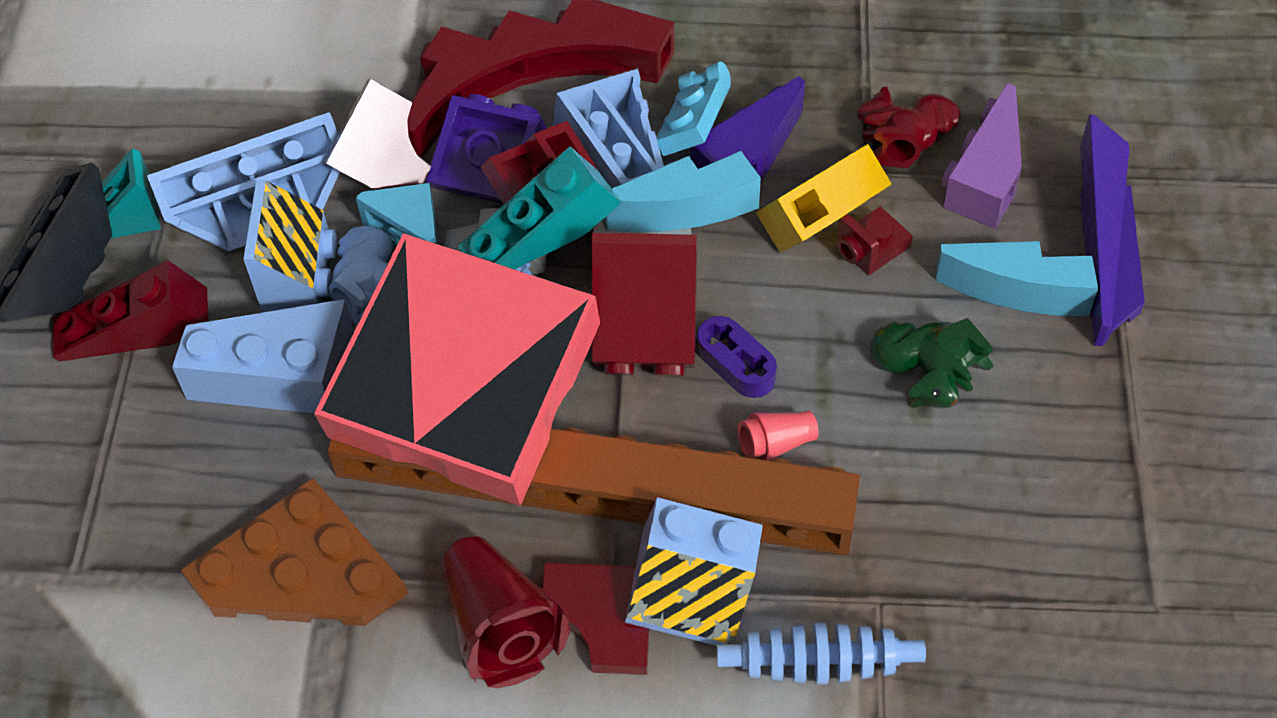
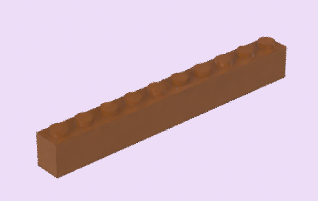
[328,428,860,556]

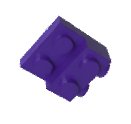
[426,94,547,204]

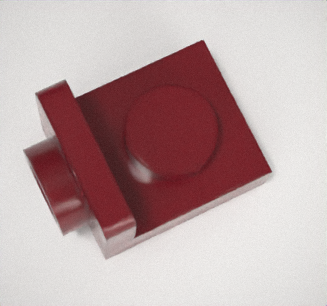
[836,206,913,276]

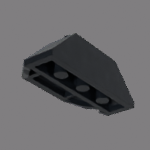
[0,162,113,324]

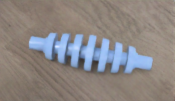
[717,622,926,685]

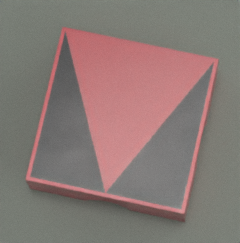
[314,233,600,506]

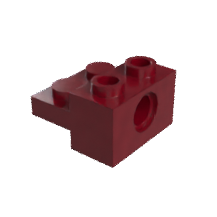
[480,121,603,204]

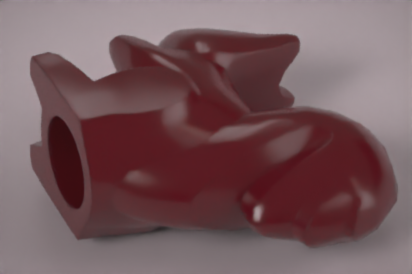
[857,86,961,168]

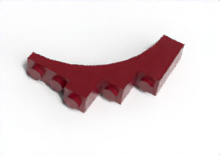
[407,0,675,159]

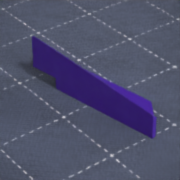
[1080,115,1145,346]

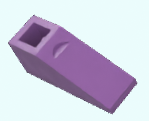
[941,83,1022,229]

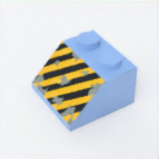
[243,180,337,313]
[625,497,763,646]

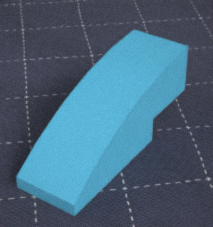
[603,151,761,232]
[935,241,1098,317]

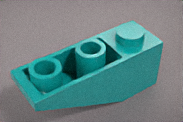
[458,147,622,270]

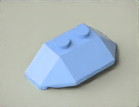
[147,112,340,252]

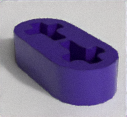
[697,316,777,398]

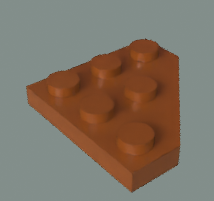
[181,478,408,626]

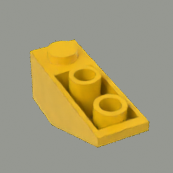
[756,144,892,253]

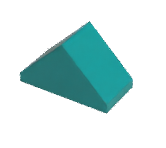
[102,148,161,239]

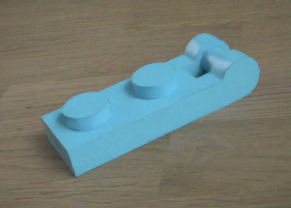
[657,62,731,156]

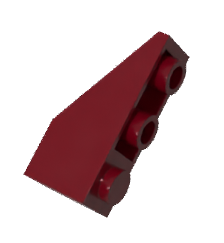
[53,260,209,362]

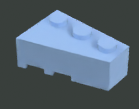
[553,69,664,189]
[172,299,354,413]

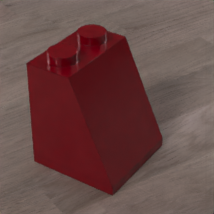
[592,233,698,377]

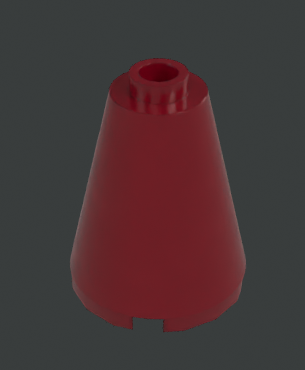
[441,536,570,688]

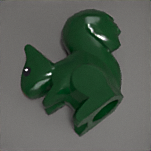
[870,318,994,408]

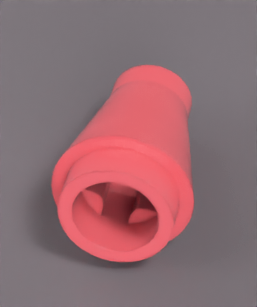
[737,410,818,461]

